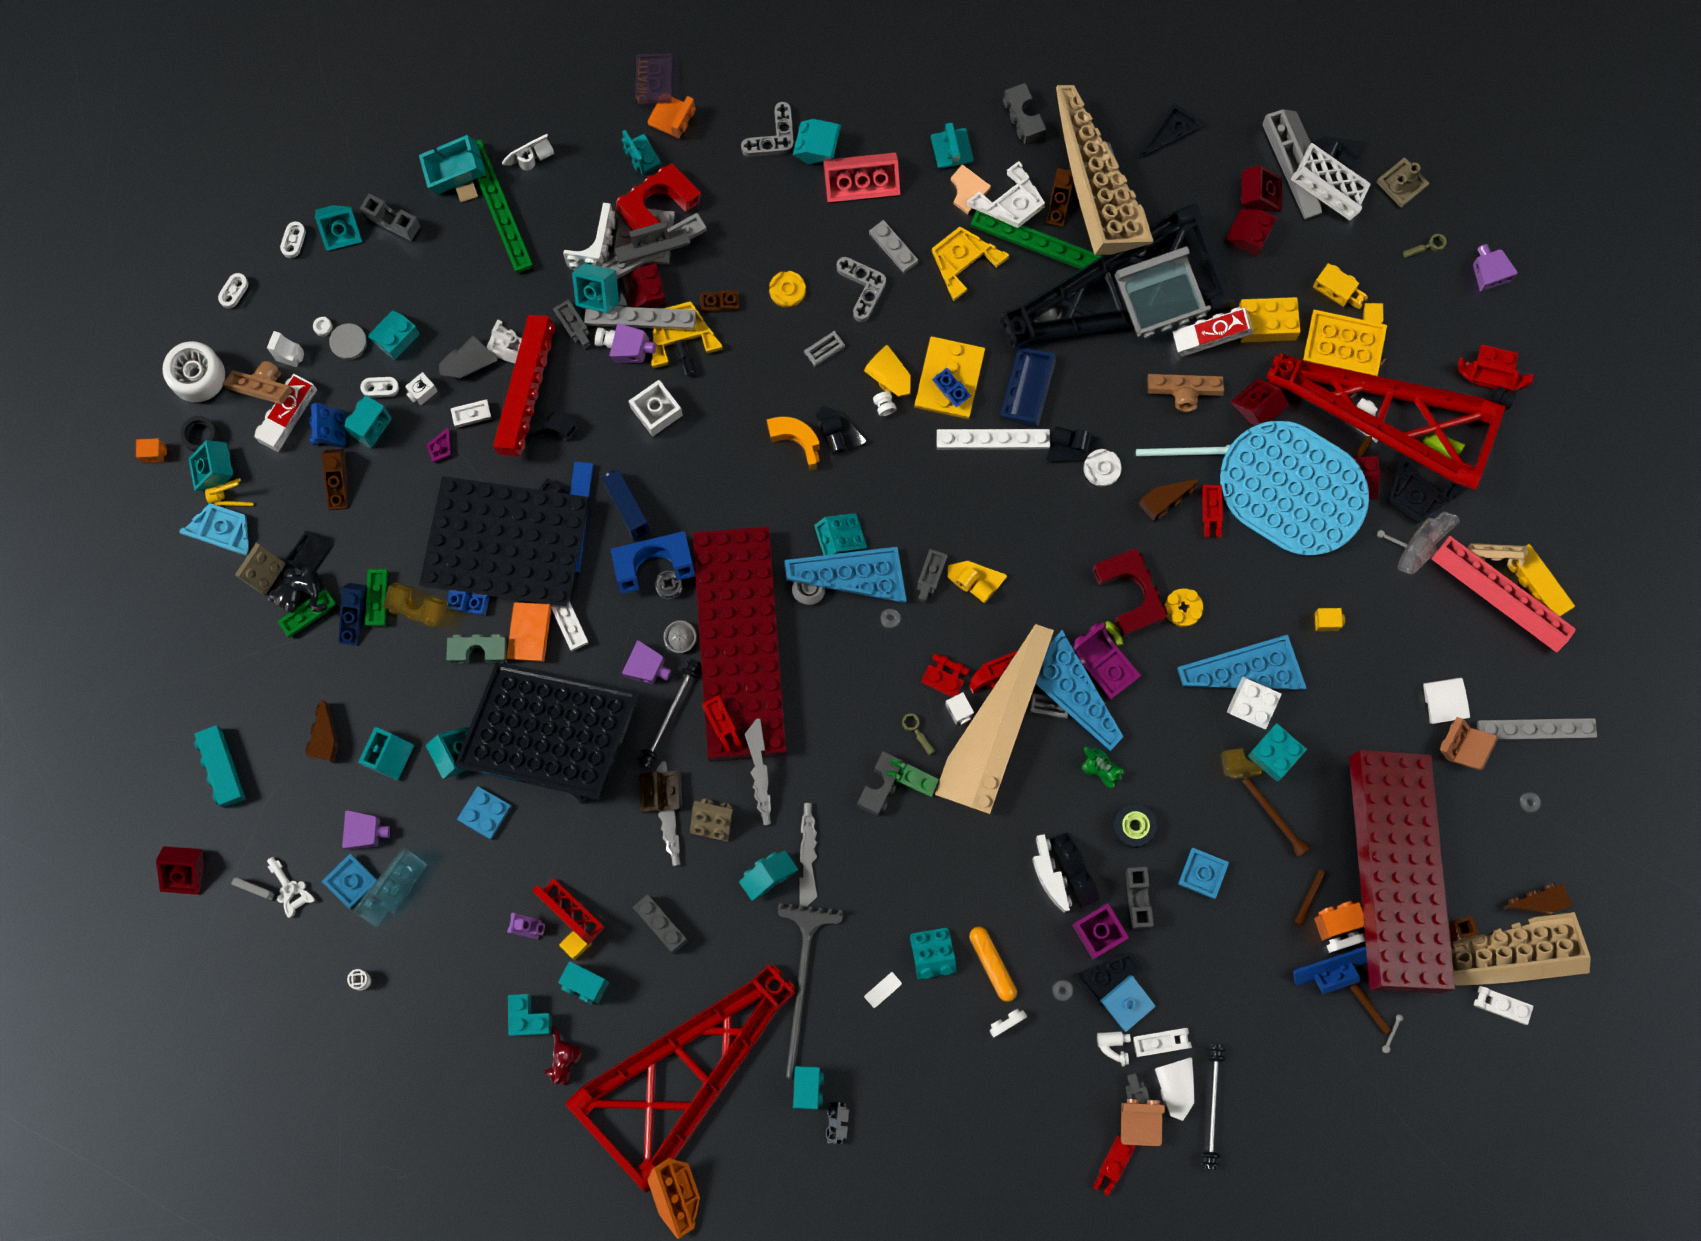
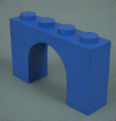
[611,531,695,594]

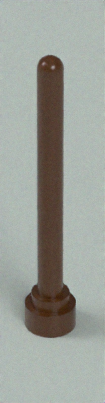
[1243,778,1311,858]

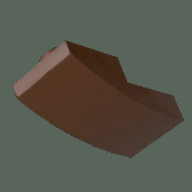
[700,290,739,312]

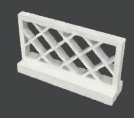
[1291,143,1370,220]

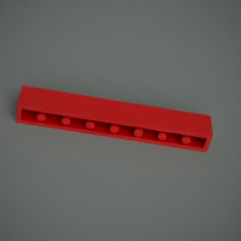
[493,315,555,457]

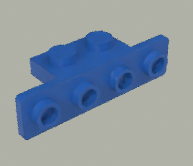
[1293,947,1368,994]

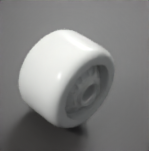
[163,341,225,402]

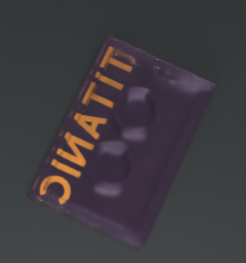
[635,53,673,104]

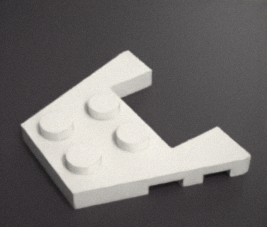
[967,161,1045,228]

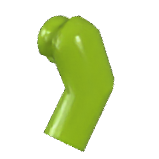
[1105,621,1123,647]

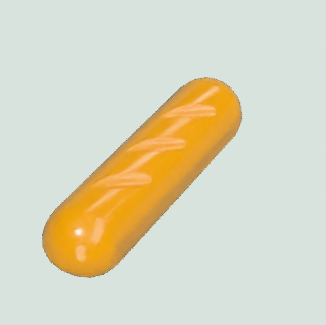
[969,926,1017,1002]

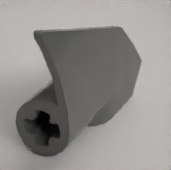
[439,336,498,379]

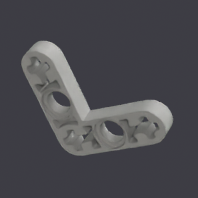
[741,102,794,157]
[836,257,886,322]

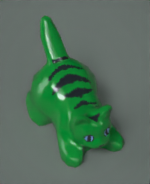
[1082,747,1124,789]

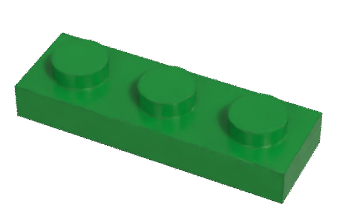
[365,569,388,627]
[277,589,337,638]

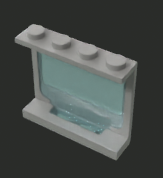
[1115,246,1211,338]

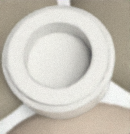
[313,317,333,336]

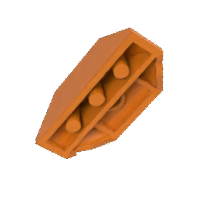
[647,1158,700,1239]

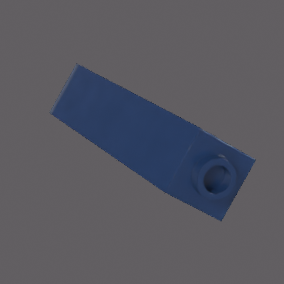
[602,470,651,541]

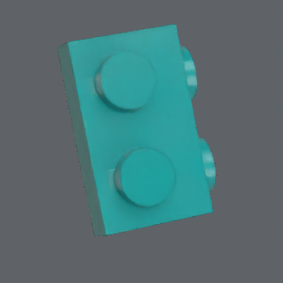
[910,928,957,980]

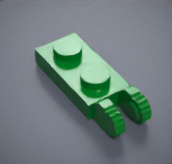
[886,759,939,797]

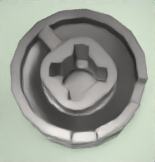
[655,570,683,600]

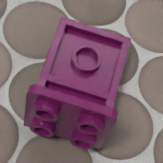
[1073,622,1141,700]

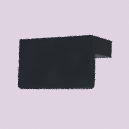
[285,531,330,571]

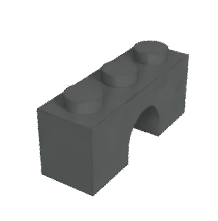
[1003,83,1046,145]
[359,194,420,241]
[857,752,904,816]
[1125,867,1154,930]
[633,894,688,954]

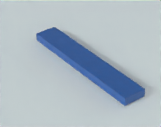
[570,462,594,574]

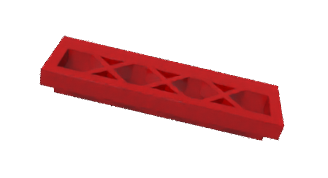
[532,879,605,945]

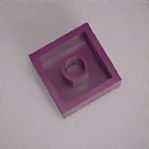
[1072,904,1129,960]

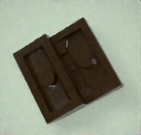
[639,770,683,813]

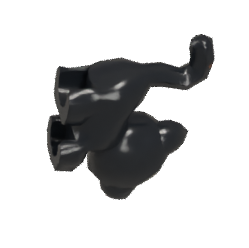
[268,567,327,613]

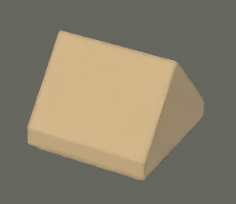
[456,180,478,203]

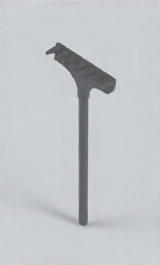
[778,903,843,1080]

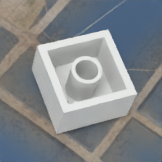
[629,380,683,437]
[1227,676,1281,729]

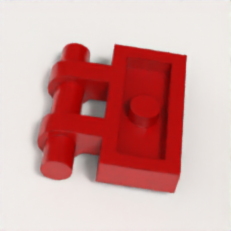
[921,653,970,698]

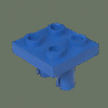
[309,402,346,448]

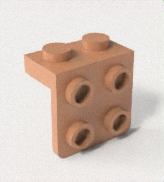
[1440,717,1498,770]
[1121,1099,1165,1146]

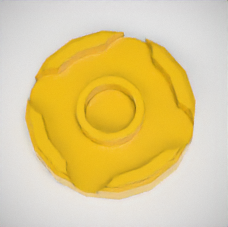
[769,271,806,307]

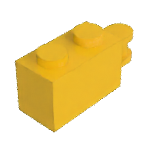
[1313,263,1368,309]

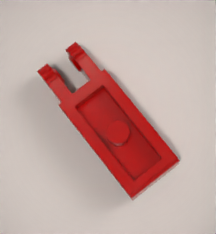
[1202,485,1223,537]
[702,696,741,752]
[1093,1136,1136,1196]

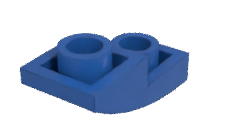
[931,368,971,408]
[445,590,490,616]

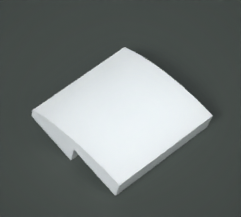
[1423,677,1470,724]

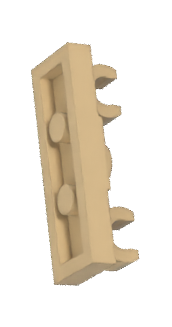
[1467,543,1528,567]

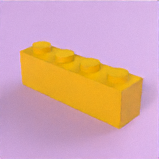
[1506,544,1575,617]

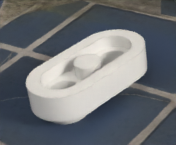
[280,222,306,258]
[218,273,248,308]
[360,377,399,398]
[1326,930,1366,953]
[989,1009,1027,1038]

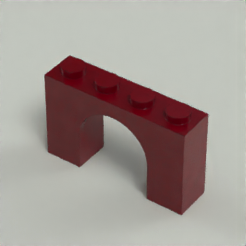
[1092,548,1168,638]

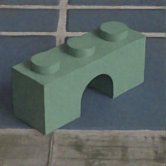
[446,634,508,664]

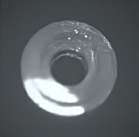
[880,609,900,628]
[1520,793,1541,812]
[1053,980,1073,1001]

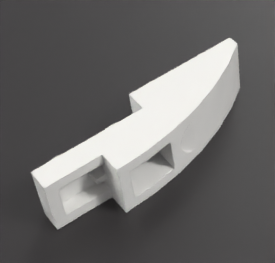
[1032,834,1072,913]

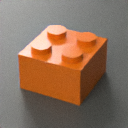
[1314,901,1364,941]

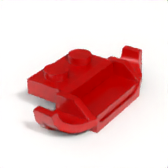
[1458,345,1534,392]
[969,650,1018,694]

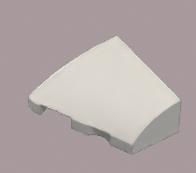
[486,320,522,364]

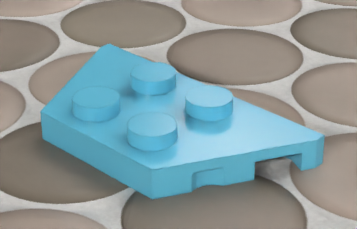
[179,503,249,556]

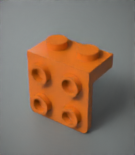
[648,94,696,138]

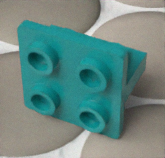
[931,122,973,169]

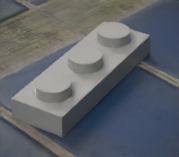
[869,220,918,273]

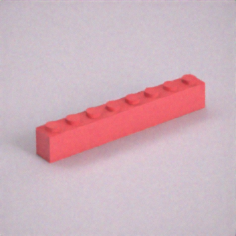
[1431,536,1576,652]

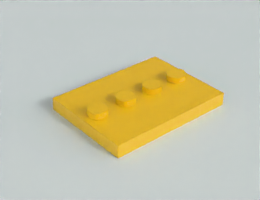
[1303,310,1387,376]
[914,336,985,419]

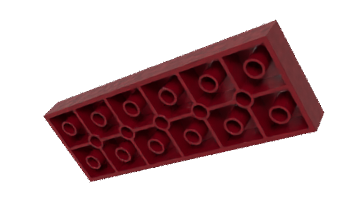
[693,526,787,762]
[1349,750,1455,994]

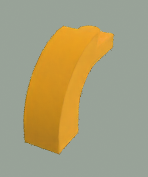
[767,417,820,470]

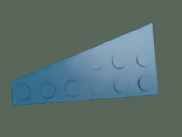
[784,547,907,603]
[1035,630,1124,751]
[1177,635,1307,690]

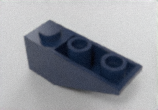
[338,583,367,646]

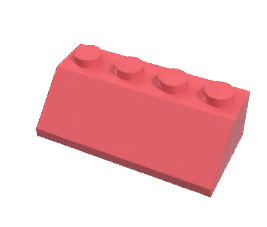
[823,153,900,202]

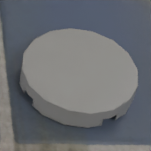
[329,323,367,360]

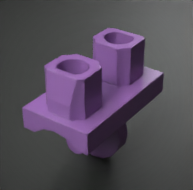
[507,913,545,940]

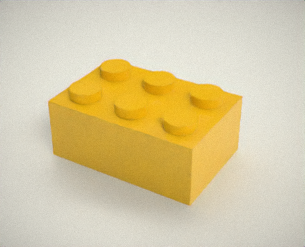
[1238,297,1300,343]

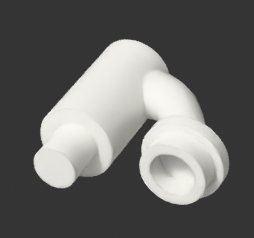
[1097,1031,1131,1067]

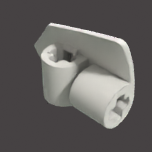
[502,134,554,170]
[1155,1057,1194,1121]

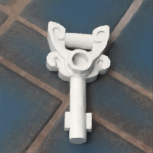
[267,857,315,918]

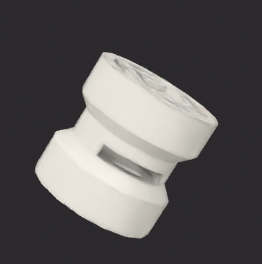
[595,327,616,348]
[873,391,897,416]
[347,969,371,991]

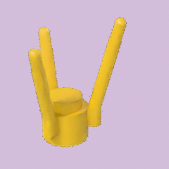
[205,478,254,506]

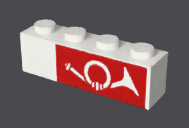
[1172,307,1254,357]
[254,374,317,452]

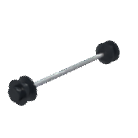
[637,659,702,769]
[1200,1044,1227,1170]

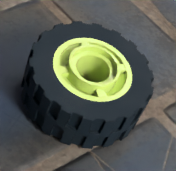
[1112,804,1158,848]

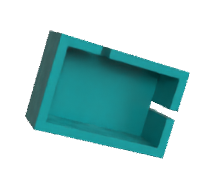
[419,135,486,195]

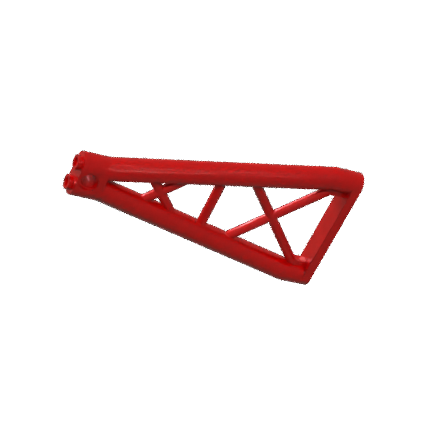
[1266,353,1506,490]
[565,964,796,1193]

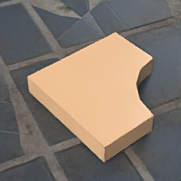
[951,165,991,215]

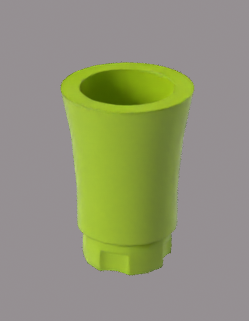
[1422,432,1466,459]

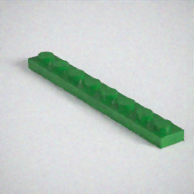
[476,139,533,274]
[970,210,1105,279]

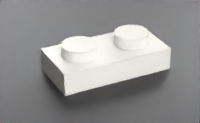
[450,399,492,428]

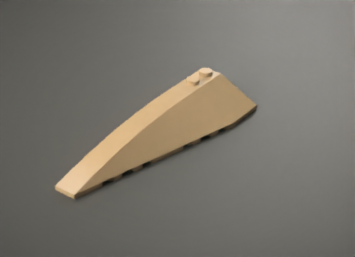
[1056,85,1153,255]
[935,624,1054,814]
[1451,912,1591,986]

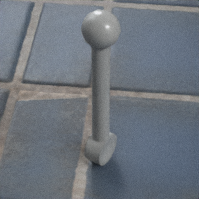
[1377,530,1415,552]
[1382,1014,1404,1053]

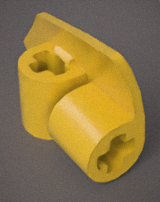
[864,345,911,397]
[947,561,1007,603]

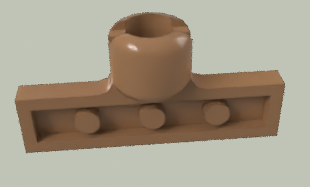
[223,361,292,405]
[1147,374,1224,413]

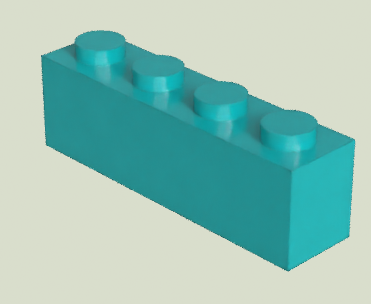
[194,725,246,808]

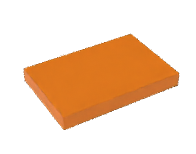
[506,603,552,662]

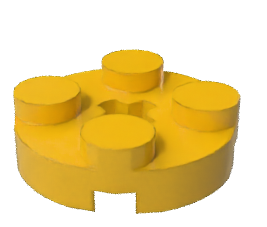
[1165,589,1203,627]

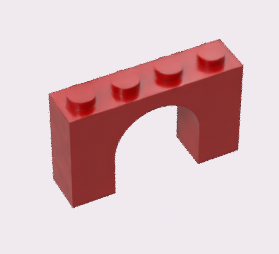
[615,163,701,230]

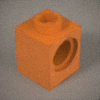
[136,438,167,463]

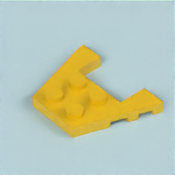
[932,227,1009,301]
[651,301,723,369]

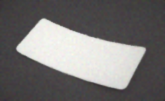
[864,972,902,1008]

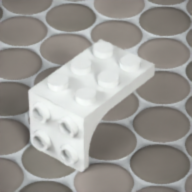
[563,203,617,270]

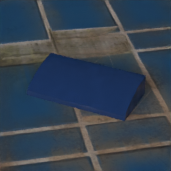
[1000,347,1057,427]

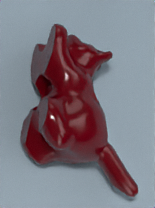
[543,1026,581,1085]

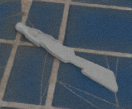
[745,718,771,825]
[656,761,681,867]
[799,803,817,907]

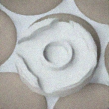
[1083,449,1122,487]

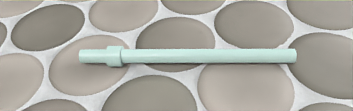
[1136,445,1231,457]

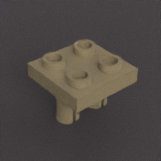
[1377,157,1430,208]
[235,543,286,595]
[690,798,733,842]

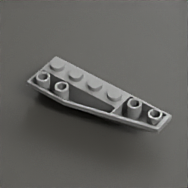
[1262,109,1322,220]

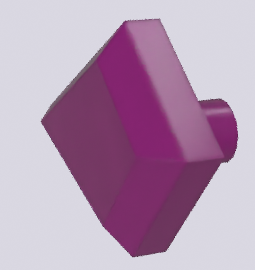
[426,428,451,463]

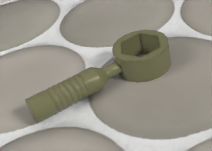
[1403,234,1447,258]
[902,713,935,755]

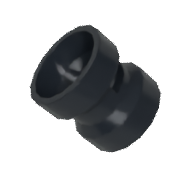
[1491,385,1517,410]

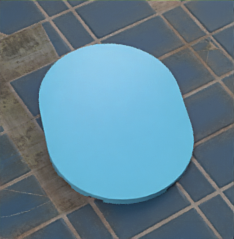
[1220,421,1369,555]

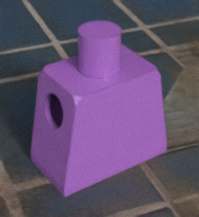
[1473,244,1518,292]
[609,323,656,363]
[622,640,671,684]
[342,811,390,851]

